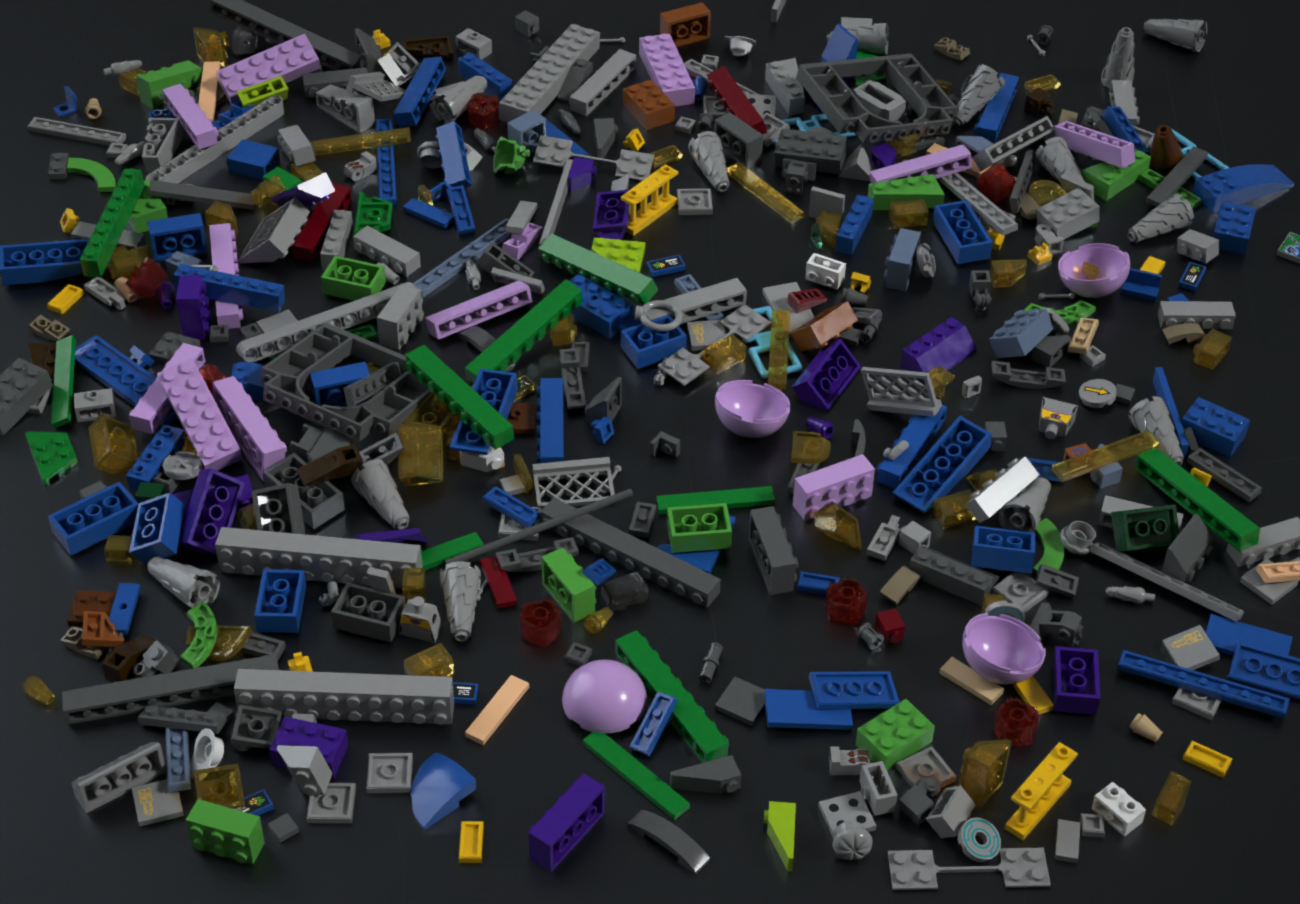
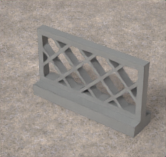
[346,72,406,101]
[861,367,942,417]
[532,457,615,509]

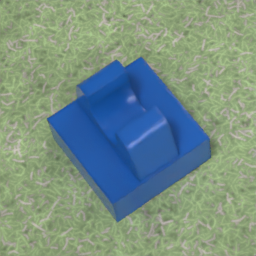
[129,345,155,368]
[590,416,614,444]

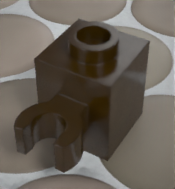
[1025,87,1056,115]

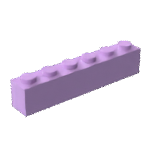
[162,84,219,149]
[1054,121,1135,168]
[870,145,972,184]
[425,281,533,340]
[129,343,205,434]

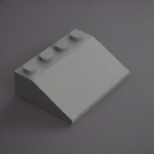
[238,197,310,264]

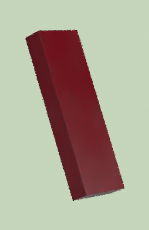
[480,556,517,609]

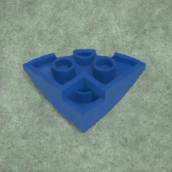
[410,753,476,830]

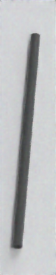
[445,488,633,564]

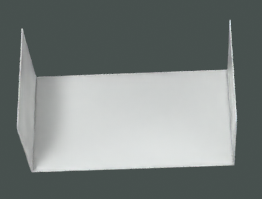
[377,47,413,86]

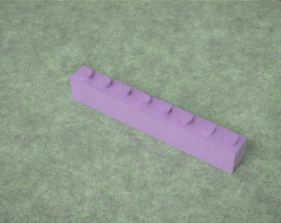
[209,223,244,329]

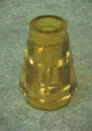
[584,607,613,634]
[22,676,55,705]

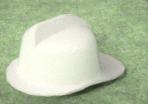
[724,36,756,56]
[190,728,224,780]

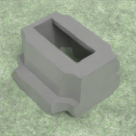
[853,80,907,124]

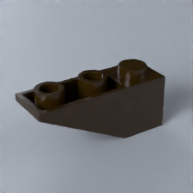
[297,444,363,486]
[101,635,156,683]

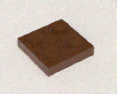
[67,590,117,627]

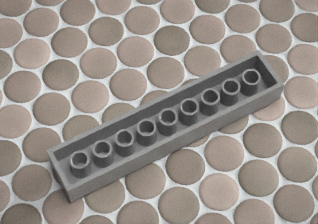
[499,24,600,122]
[215,527,423,591]
[234,669,454,725]

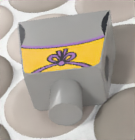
[1039,397,1078,439]
[398,596,443,643]

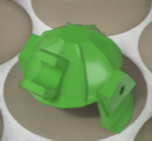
[493,137,530,174]

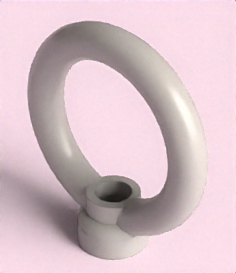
[635,300,683,332]

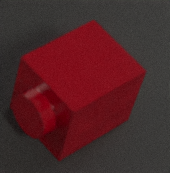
[875,608,905,645]

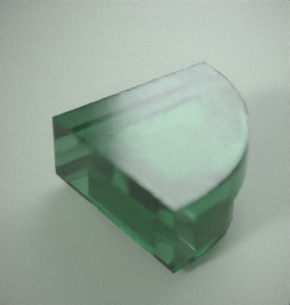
[811,223,822,248]

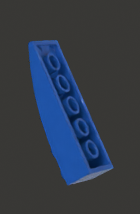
[1193,164,1294,214]
[0,239,110,285]
[450,368,518,455]
[892,416,992,514]

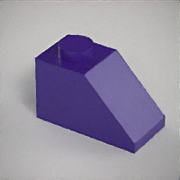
[869,143,897,169]
[568,158,597,192]

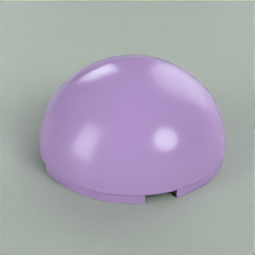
[1058,243,1130,298]
[715,380,790,438]
[962,613,1046,685]
[562,659,647,733]

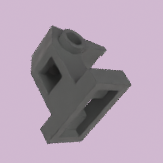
[781,158,817,195]
[1030,602,1084,648]

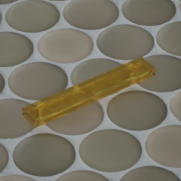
[311,127,411,156]
[727,162,805,223]
[768,310,790,389]
[1051,430,1159,482]

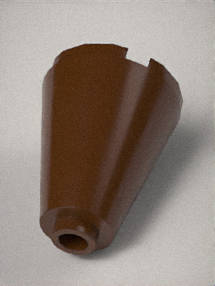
[1149,125,1183,170]

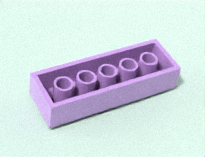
[216,33,320,104]
[639,34,695,106]
[157,358,243,471]
[213,376,287,482]

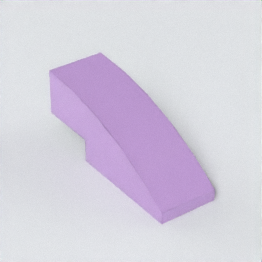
[502,222,543,260]

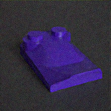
[593,189,630,240]
[354,528,429,543]

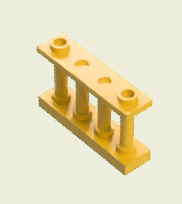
[621,165,678,236]
[1004,742,1078,840]

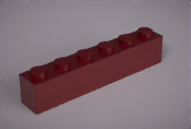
[707,66,767,134]
[291,183,352,263]

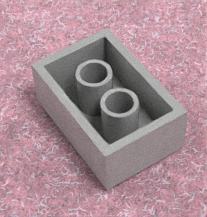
[1036,187,1100,239]
[377,284,424,350]

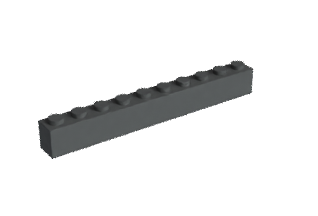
[209,0,362,71]
[540,498,721,608]
[62,654,279,725]

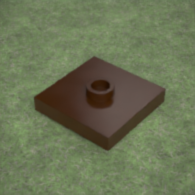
[507,403,536,434]

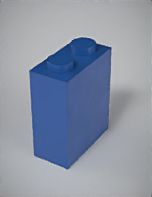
[226,139,280,180]

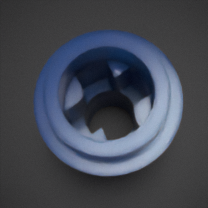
[692,76,708,101]

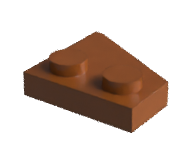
[82,611,124,647]

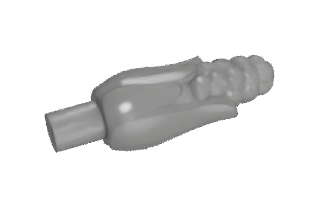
[103,60,142,76]
[114,141,146,165]
[465,259,481,290]
[1105,586,1155,604]

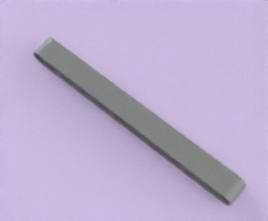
[146,96,284,184]
[236,282,423,362]

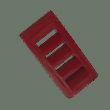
[787,288,827,313]

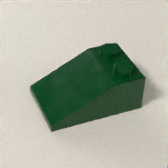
[1111,504,1180,551]

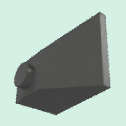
[584,377,622,424]

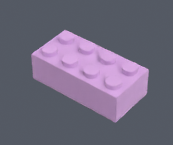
[793,454,875,521]

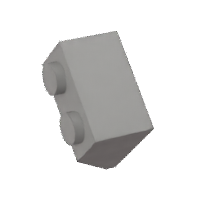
[277,745,333,796]

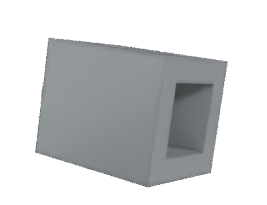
[898,520,931,554]

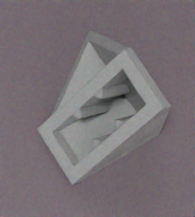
[839,143,874,181]

